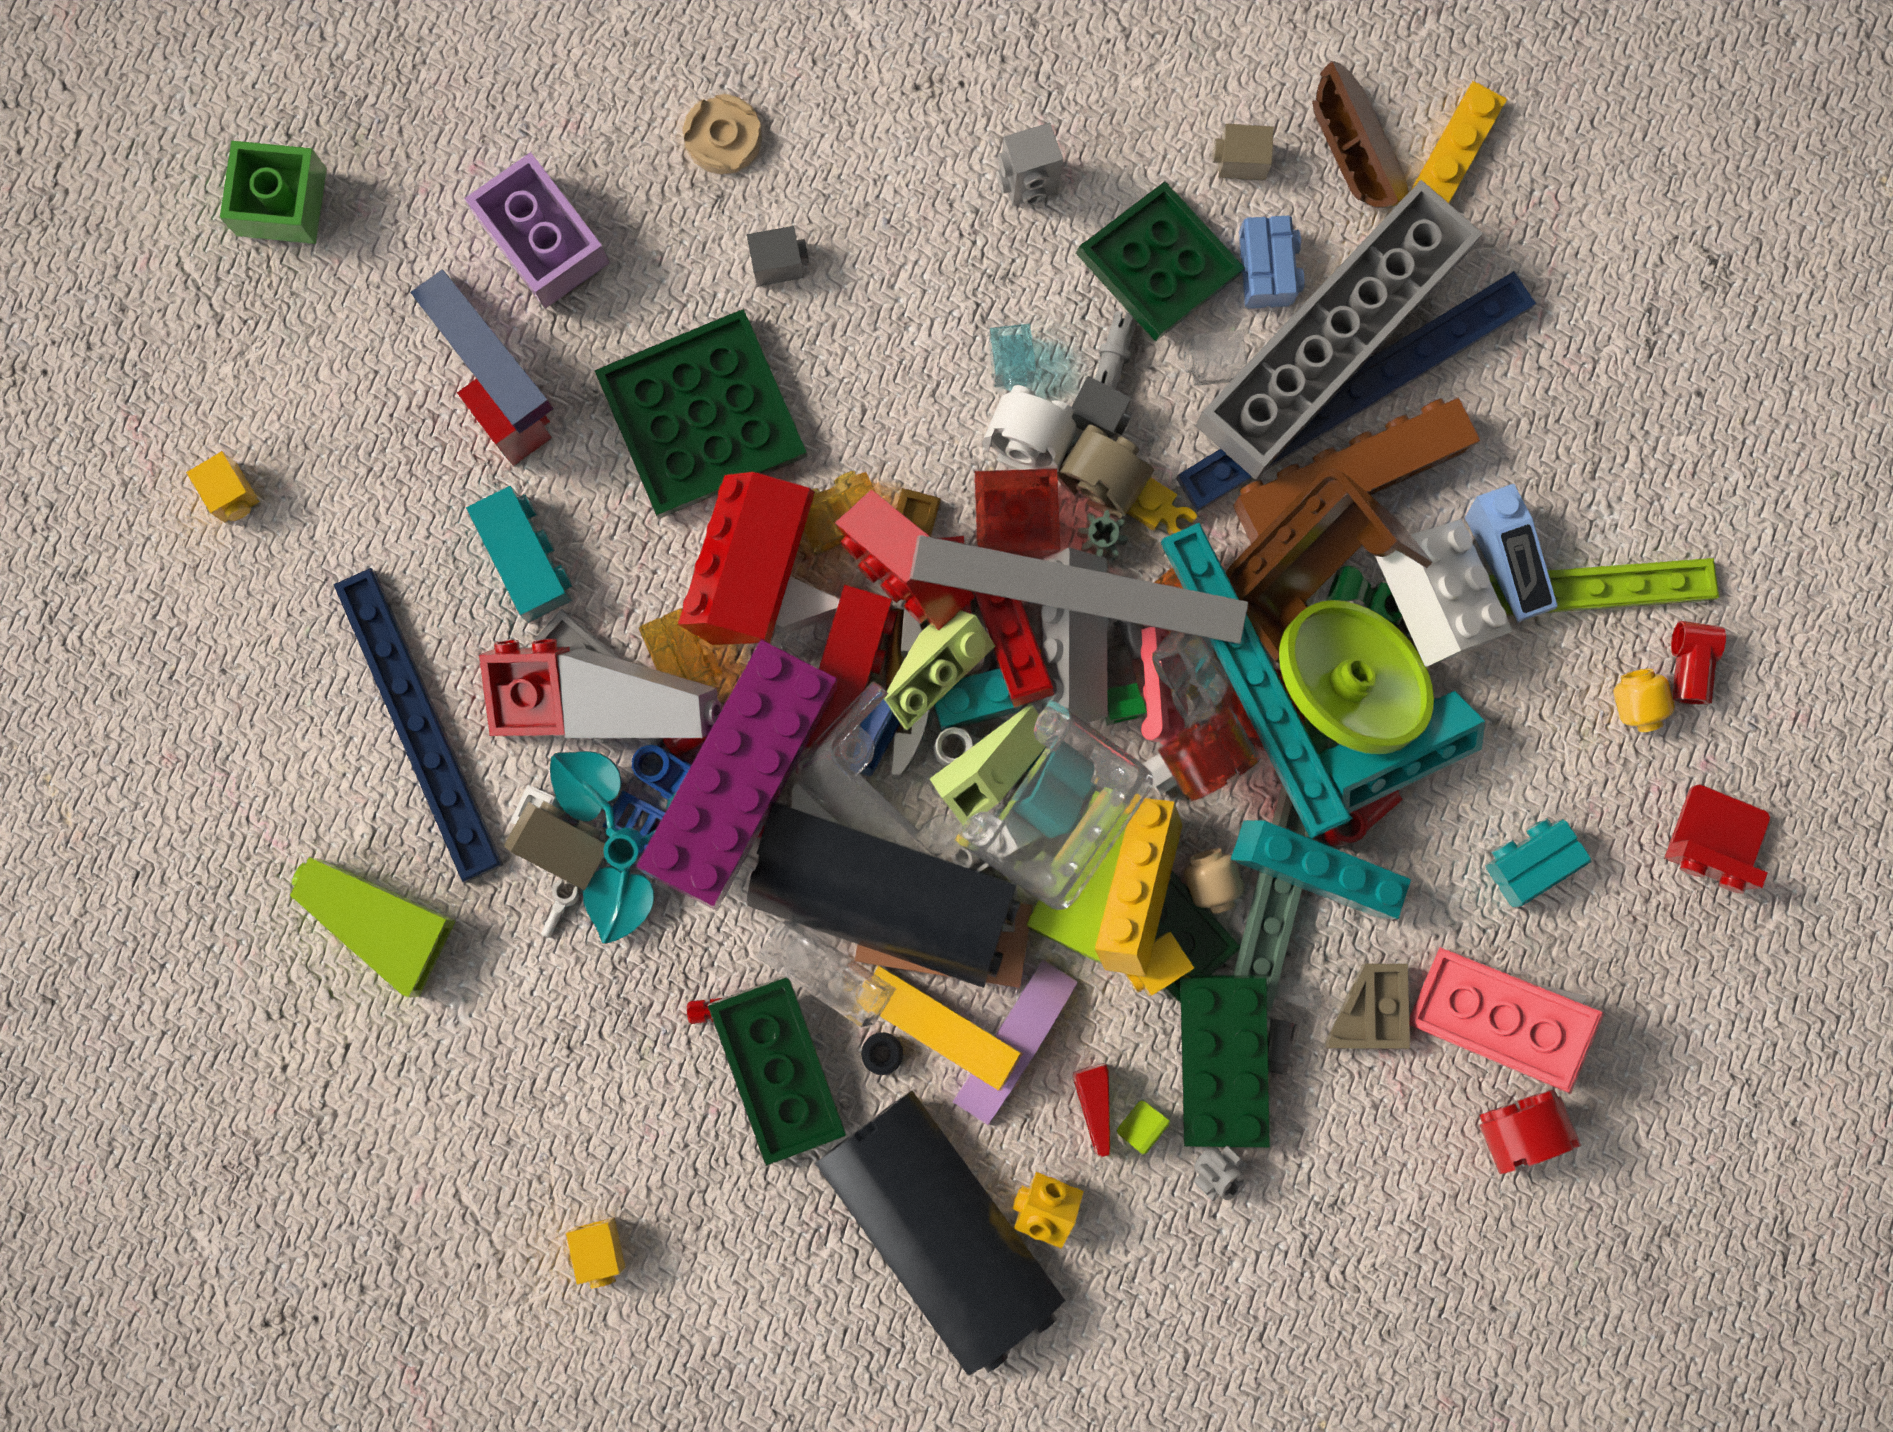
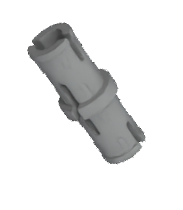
[1095,311,1138,390]

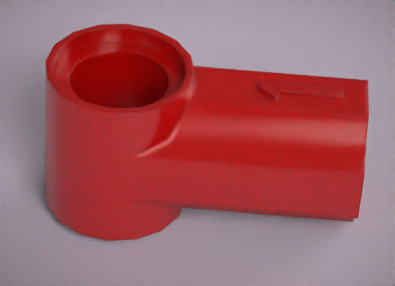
[1671,621,1726,705]
[1321,790,1403,847]

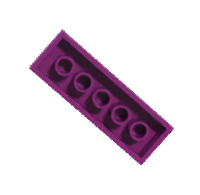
[636,640,837,911]

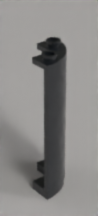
[747,802,1021,988]
[815,1090,1066,1376]

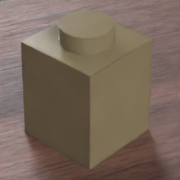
[1212,124,1274,181]

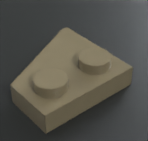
[1325,963,1410,1049]

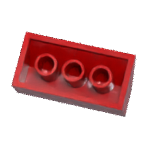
[678,472,815,645]

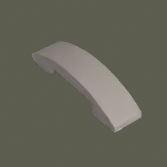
[892,610,930,779]

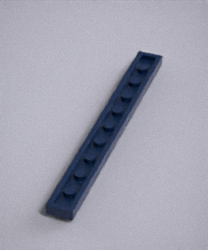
[1176,271,1536,512]

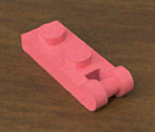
[1140,627,1185,748]

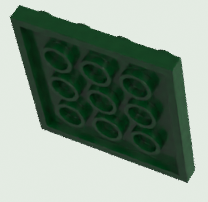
[594,308,808,519]

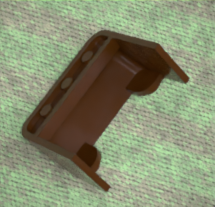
[1226,469,1433,664]

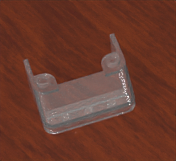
[794,681,1003,860]

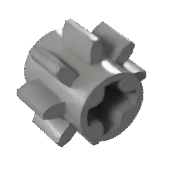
[1194,1146,1248,1201]

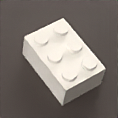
[1375,519,1512,667]

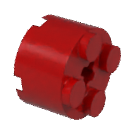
[1479,1089,1582,1174]

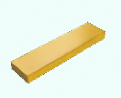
[857,966,1023,1091]

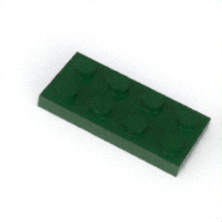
[708,974,846,1166]
[1180,975,1270,1148]

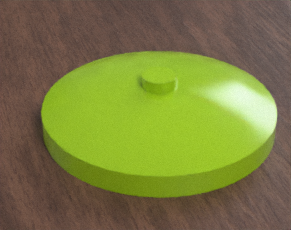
[1279,600,1434,754]

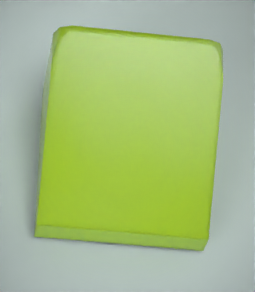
[1117,1100,1170,1155]

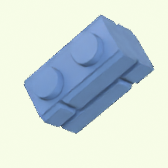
[1239,215,1304,309]

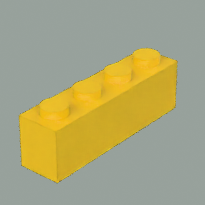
[1095,797,1183,976]

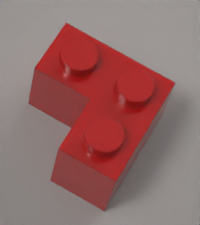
[457,379,552,466]

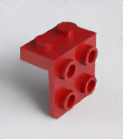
[1664,785,1770,894]

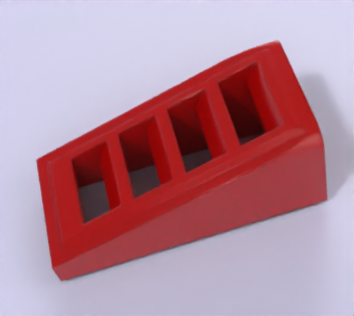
[1072,1063,1110,1157]

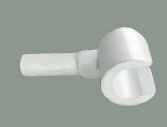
[541,879,580,938]

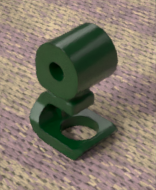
[1326,566,1402,628]

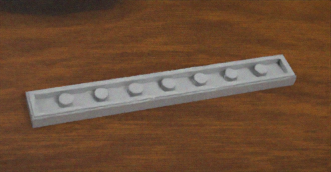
[909,535,1248,644]

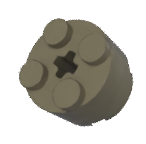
[1056,425,1155,519]

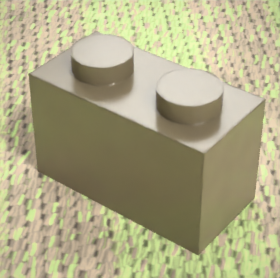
[504,801,605,890]

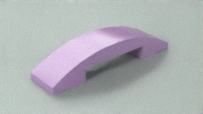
[952,959,1078,1125]

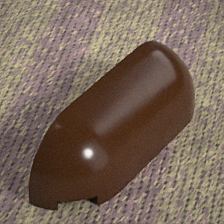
[1312,61,1409,208]

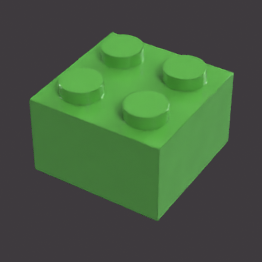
[219,140,327,244]

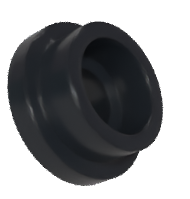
[861,1032,903,1075]

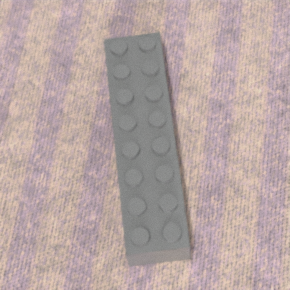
[1196,180,1483,480]

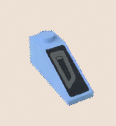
[1465,484,1557,622]

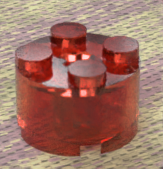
[1157,706,1261,801]

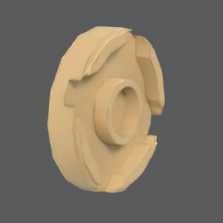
[682,94,763,175]

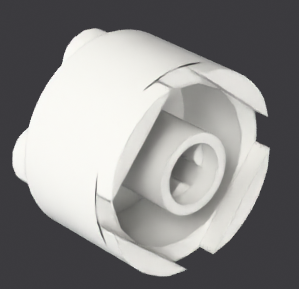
[982,385,1076,477]

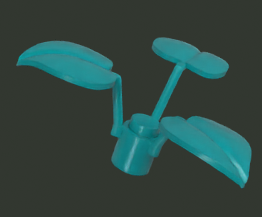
[550,751,677,944]

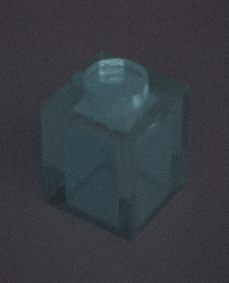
[988,324,1036,390]

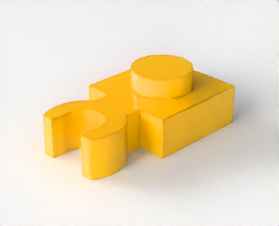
[1127,478,1197,535]

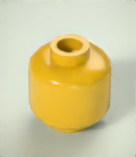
[1613,668,1675,732]

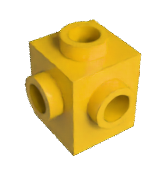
[1012,1172,1084,1249]

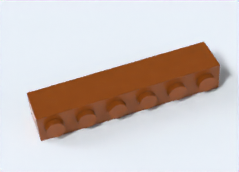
[1233,397,1480,544]

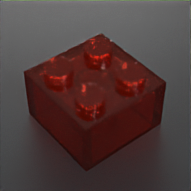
[973,468,1061,560]

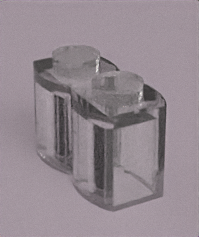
[1152,631,1232,724]

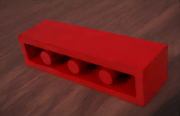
[805,585,898,760]

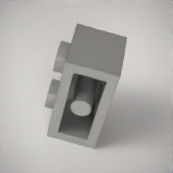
[996,122,1063,206]

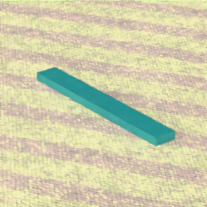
[1161,523,1351,839]

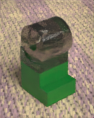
[1105,643,1147,726]

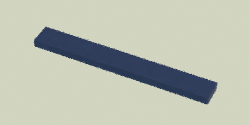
[333,568,504,883]

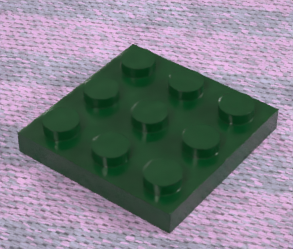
[1076,181,1245,342]

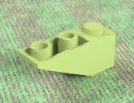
[883,610,995,730]
[930,703,1054,828]

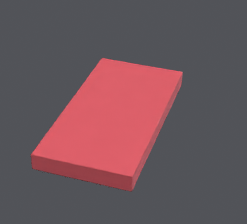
[1409,947,1604,1094]

